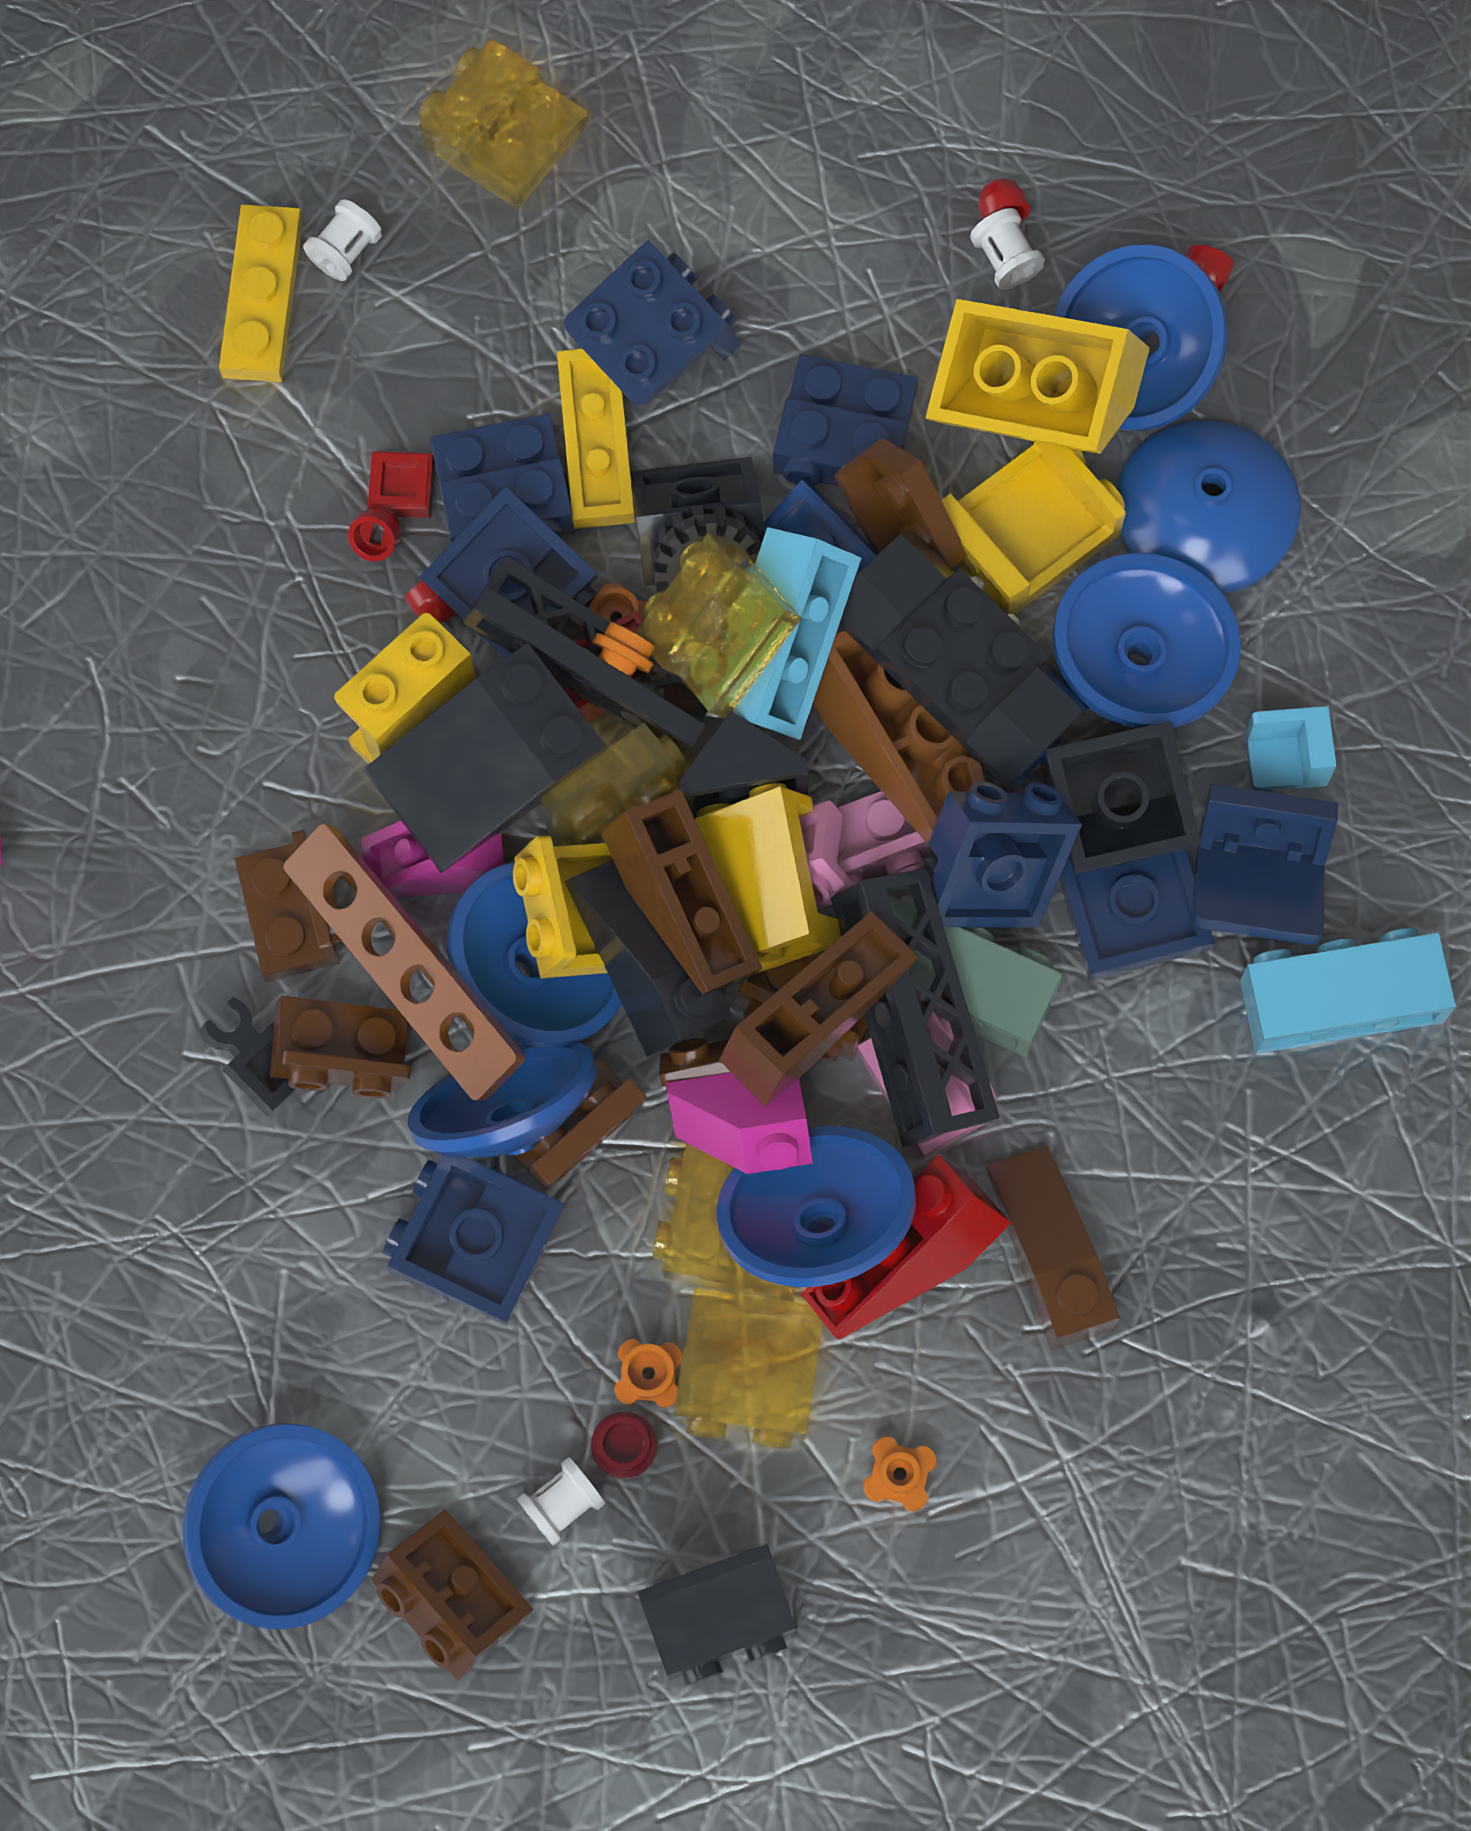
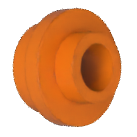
[592,622,655,678]

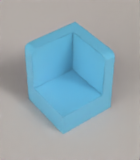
[1245,706,1336,791]

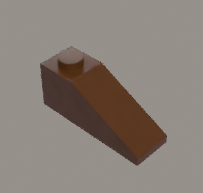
[601,790,762,995]
[719,911,918,1107]
[986,1145,1120,1351]

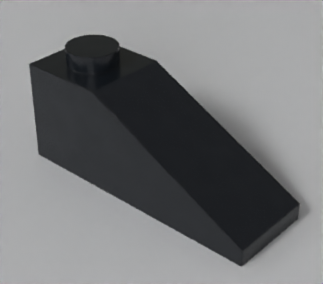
[564,860,732,1057]

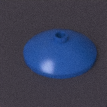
[1054,245,1228,431]
[1117,420,1300,594]
[1052,553,1241,729]
[446,862,622,1047]
[407,1041,597,1158]
[716,1126,916,1287]
[183,1423,380,1630]

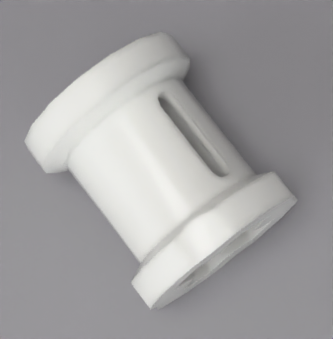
[303,199,382,281]
[970,208,1045,290]
[516,1457,605,1546]

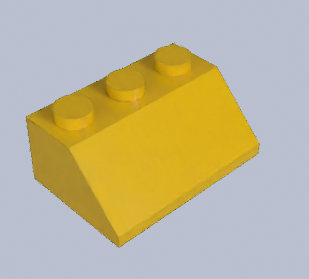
[925,299,1150,454]

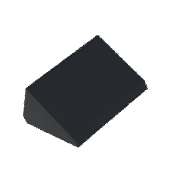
[678,711,809,819]

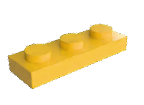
[219,204,303,382]
[557,349,635,529]

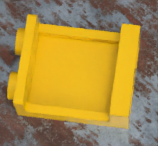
[941,442,1126,615]
[334,613,477,764]
[695,783,841,981]
[513,835,613,978]

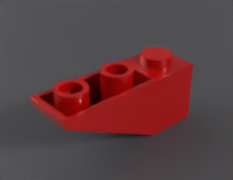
[801,1154,1011,1340]

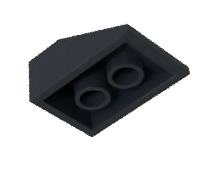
[364,643,606,874]

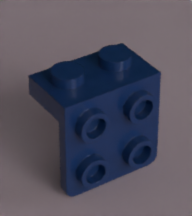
[564,240,741,406]
[1192,784,1338,945]

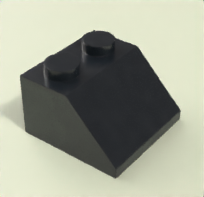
[630,457,765,586]
[1040,721,1202,875]
[637,1543,796,1687]

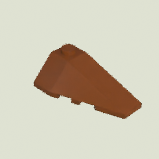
[812,631,985,844]

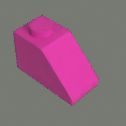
[361,821,504,898]
[666,1072,813,1174]

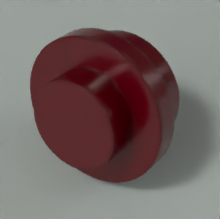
[591,1412,658,1479]

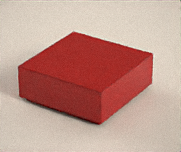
[367,451,435,518]

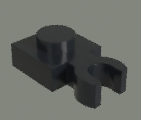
[199,997,296,1117]

